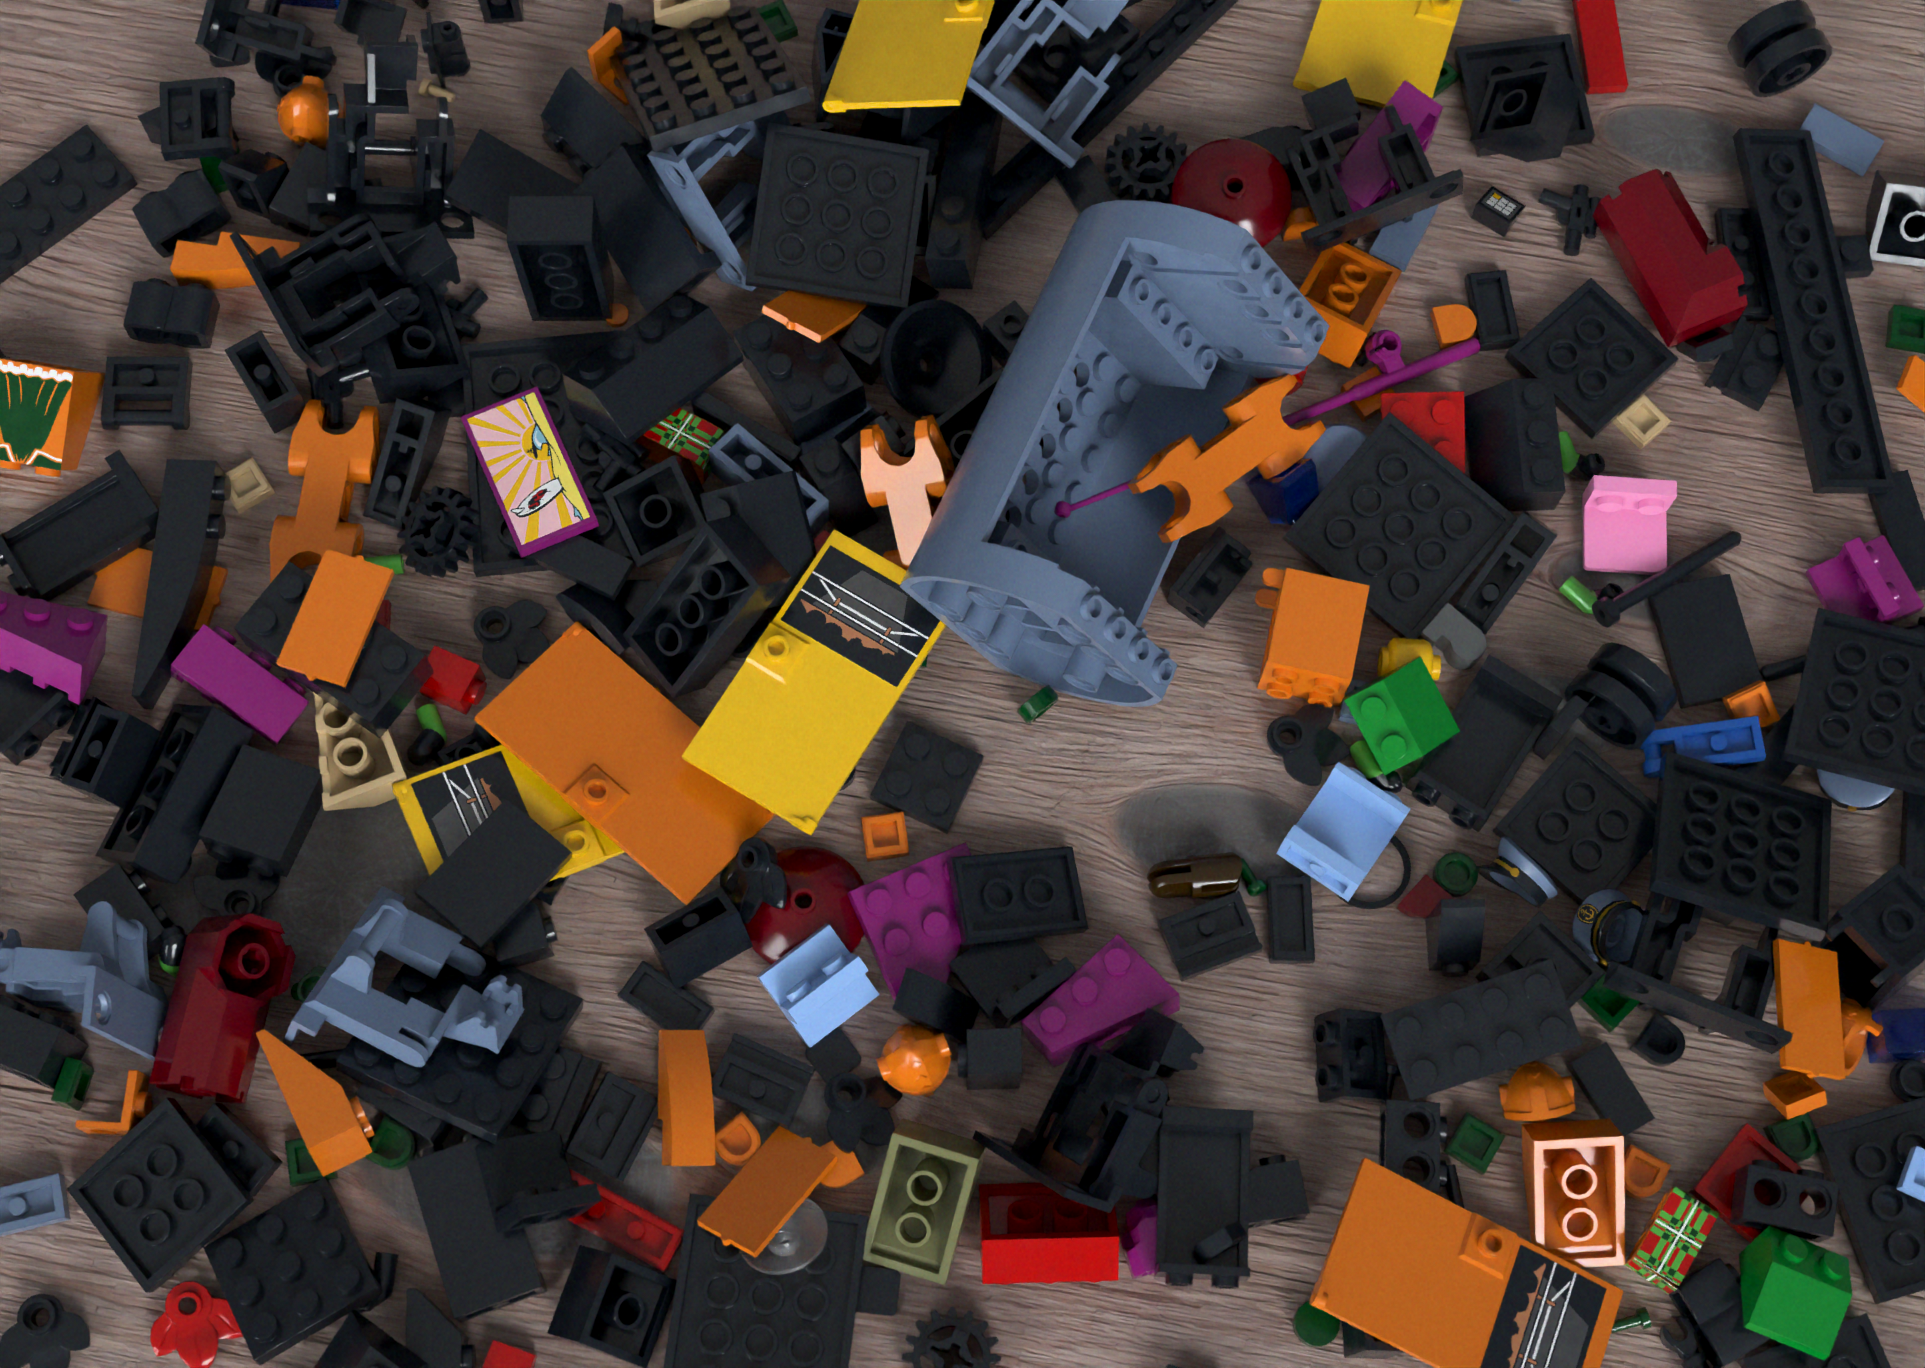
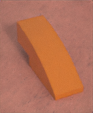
[170,232,301,289]
[658,1030,715,1166]

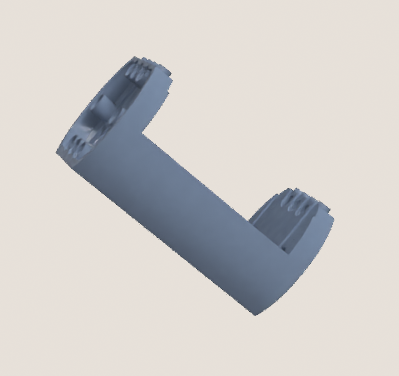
[899,200,1330,707]

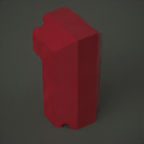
[1592,169,1748,348]
[149,913,296,1104]

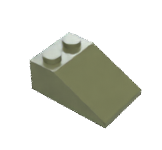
[863,1118,987,1285]

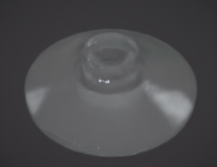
[739,1198,828,1275]

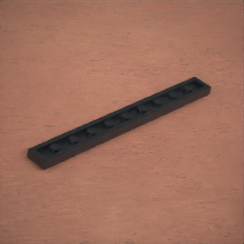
[982,0,1239,240]

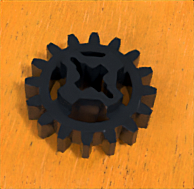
[1104,123,1188,203]
[397,486,481,578]
[902,1307,1001,1368]

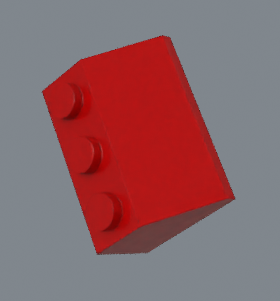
[979,1183,1119,1285]

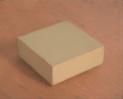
[1612,393,1672,450]
[225,457,275,514]

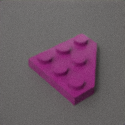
[847,842,971,1002]

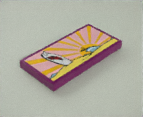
[460,387,599,558]

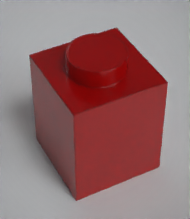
[419,645,487,715]

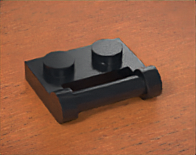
[159,77,237,161]
[101,357,193,430]

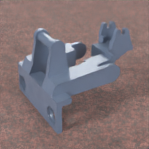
[966,0,1129,169]
[646,110,792,291]
[282,886,525,1067]
[0,901,169,1061]

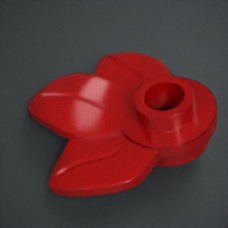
[150,1281,243,1368]

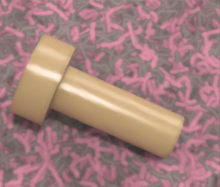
[419,78,456,103]

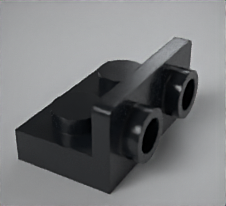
[1313,1008,1388,1103]

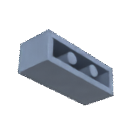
[709,423,829,536]

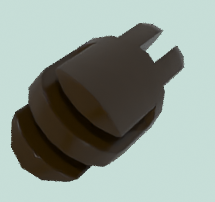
[1147,852,1242,899]

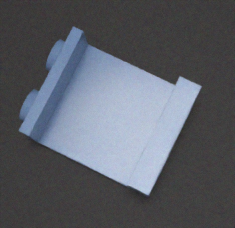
[1276,761,1410,902]

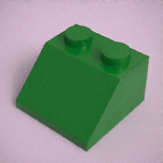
[1344,656,1460,776]
[1739,1225,1852,1360]

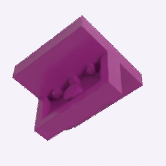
[1805,535,1924,625]

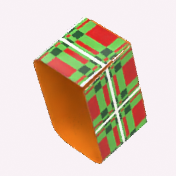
[636,408,725,484]
[1625,1187,1719,1294]

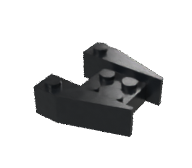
[811,8,975,145]

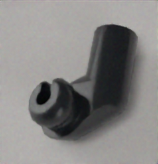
[355,1252,399,1313]

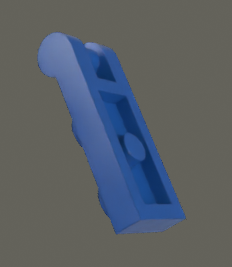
[1639,716,1766,778]

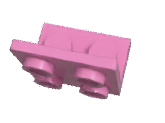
[1582,475,1677,575]

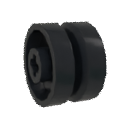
[1727,0,1832,98]
[1564,642,1678,750]

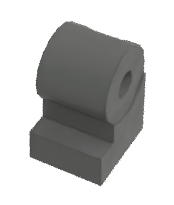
[1418,603,1487,670]

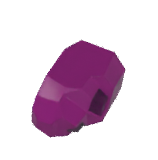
[1120,1198,1157,1279]

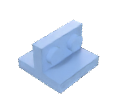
[757,923,880,1048]

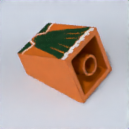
[0,358,105,477]

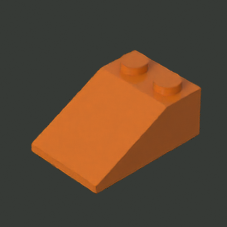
[1299,242,1402,369]
[256,1029,375,1177]
[1522,1119,1625,1268]

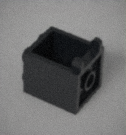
[1811,863,1925,1012]

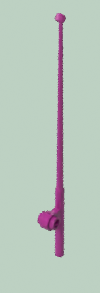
[1054,329,1480,518]

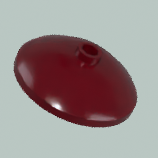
[1172,138,1292,248]
[744,846,865,965]

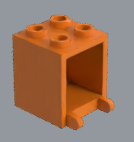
[1255,567,1370,708]

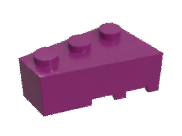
[1336,80,1443,212]
[0,590,108,705]
[171,624,309,747]
[1022,934,1180,1067]

